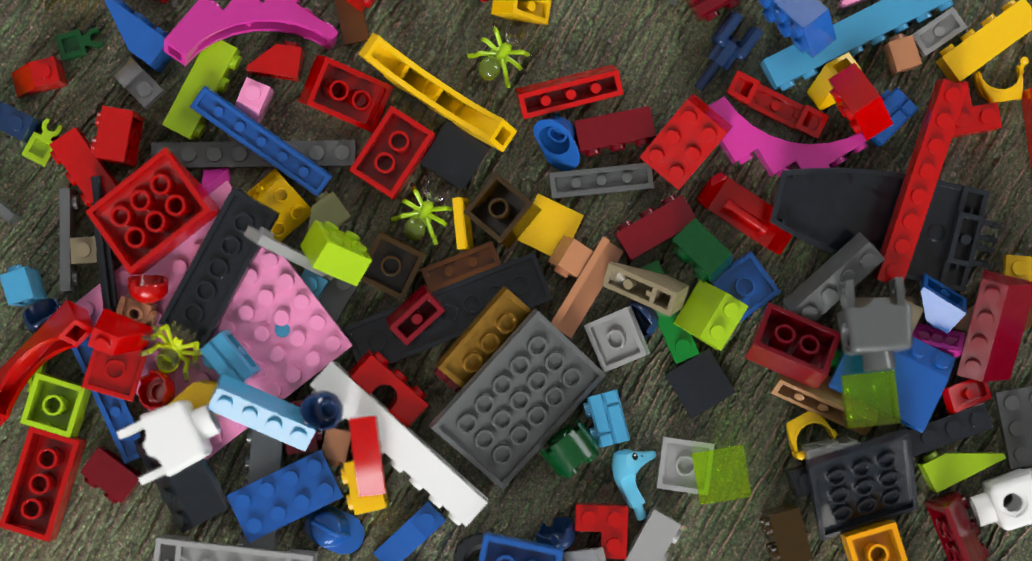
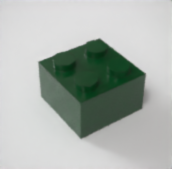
[672,218,733,285]

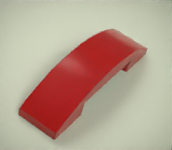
[726,70,829,139]

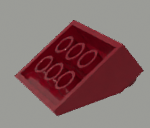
[924,491,989,561]

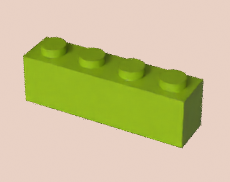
[162,40,242,142]

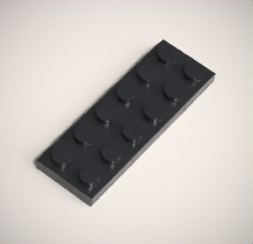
[158,187,280,349]

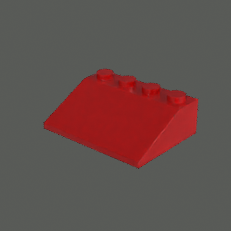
[85,147,220,275]

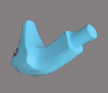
[612,449,657,521]

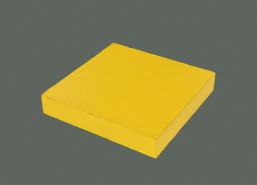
[517,194,584,257]

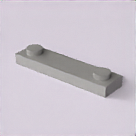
[244,226,333,281]

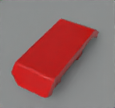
[697,172,793,255]

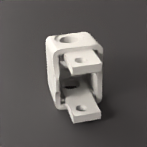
[117,400,221,485]
[969,468,1032,530]

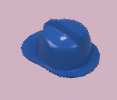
[533,113,580,171]
[305,505,365,554]

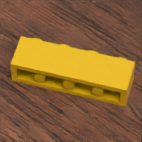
[936,0,1032,83]

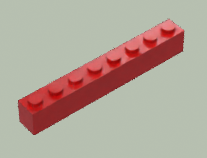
[872,79,969,283]

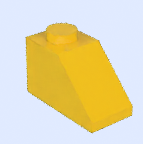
[491,0,551,25]

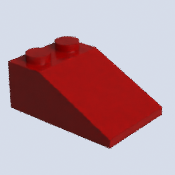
[298,55,393,133]

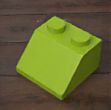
[673,280,749,351]

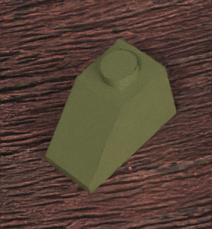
[307,191,353,233]

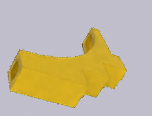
[359,33,517,152]

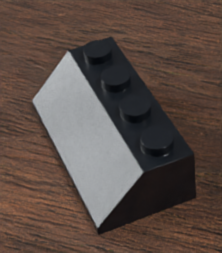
[133,434,231,533]

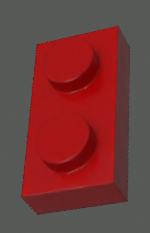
[942,378,992,414]

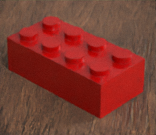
[0,426,87,542]

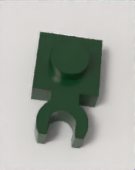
[55,28,105,62]

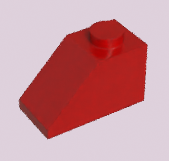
[246,41,305,82]
[11,56,68,99]
[88,308,154,356]

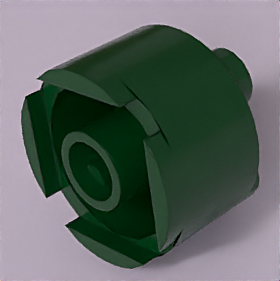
[539,420,599,479]

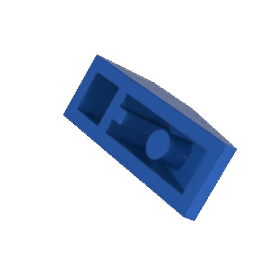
[373,500,447,561]

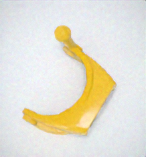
[974,57,1029,103]
[786,411,838,460]

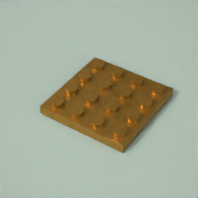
[435,286,532,388]

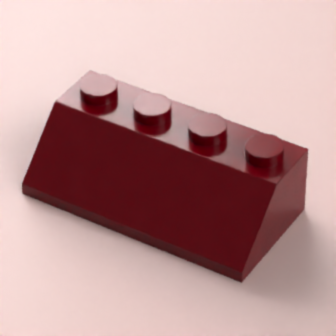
[957,270,1032,382]

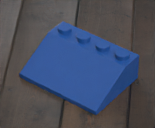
[828,337,955,433]

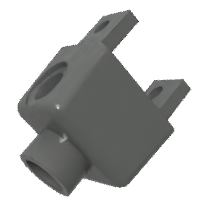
[837,277,912,372]

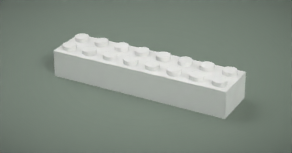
[310,361,488,527]

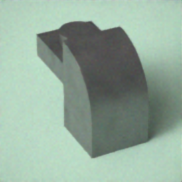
[112,55,165,109]

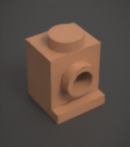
[116,295,159,327]

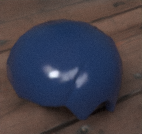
[22,298,61,333]
[626,300,659,339]
[300,390,344,431]
[535,517,575,550]

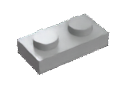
[912,7,968,58]

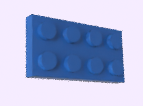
[226,449,344,543]

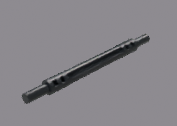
[91,176,119,313]

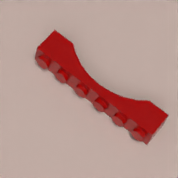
[0,300,94,426]

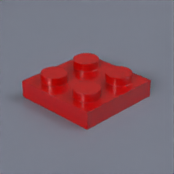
[81,348,147,402]

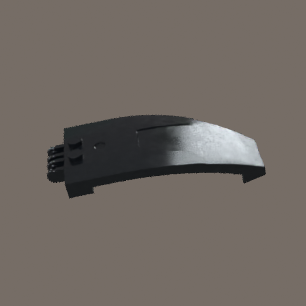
[769,168,1002,292]

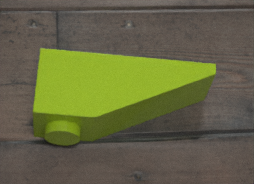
[917,450,1006,493]

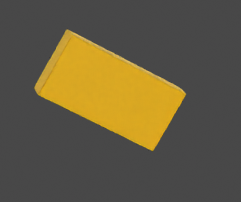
[452,197,474,250]

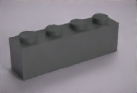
[783,232,885,322]

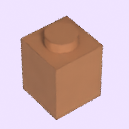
[883,33,922,76]
[548,236,594,278]
[322,427,352,466]

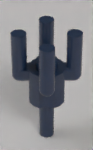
[694,11,764,92]

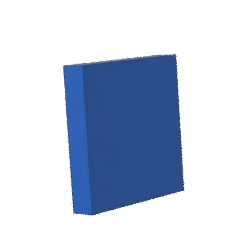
[712,251,781,322]

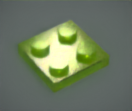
[840,370,901,428]

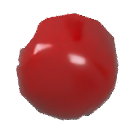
[127,275,168,304]
[138,370,176,410]

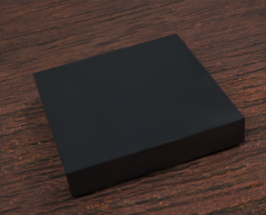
[420,121,490,191]
[665,348,736,419]

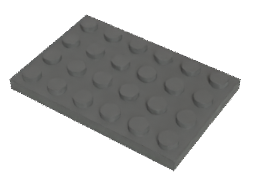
[429,309,606,490]

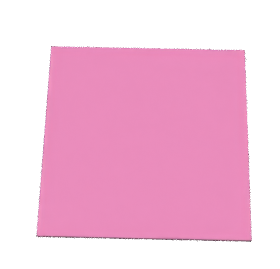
[75,181,353,460]

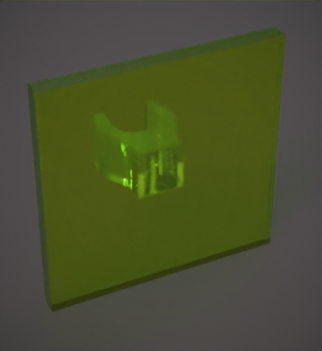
[691,445,751,505]

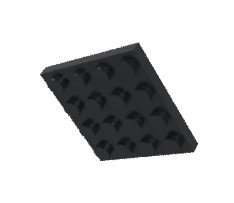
[806,428,919,541]

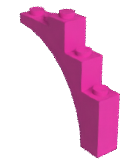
[164,0,338,66]
[709,96,868,177]

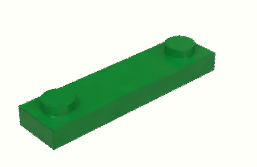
[640,260,700,364]

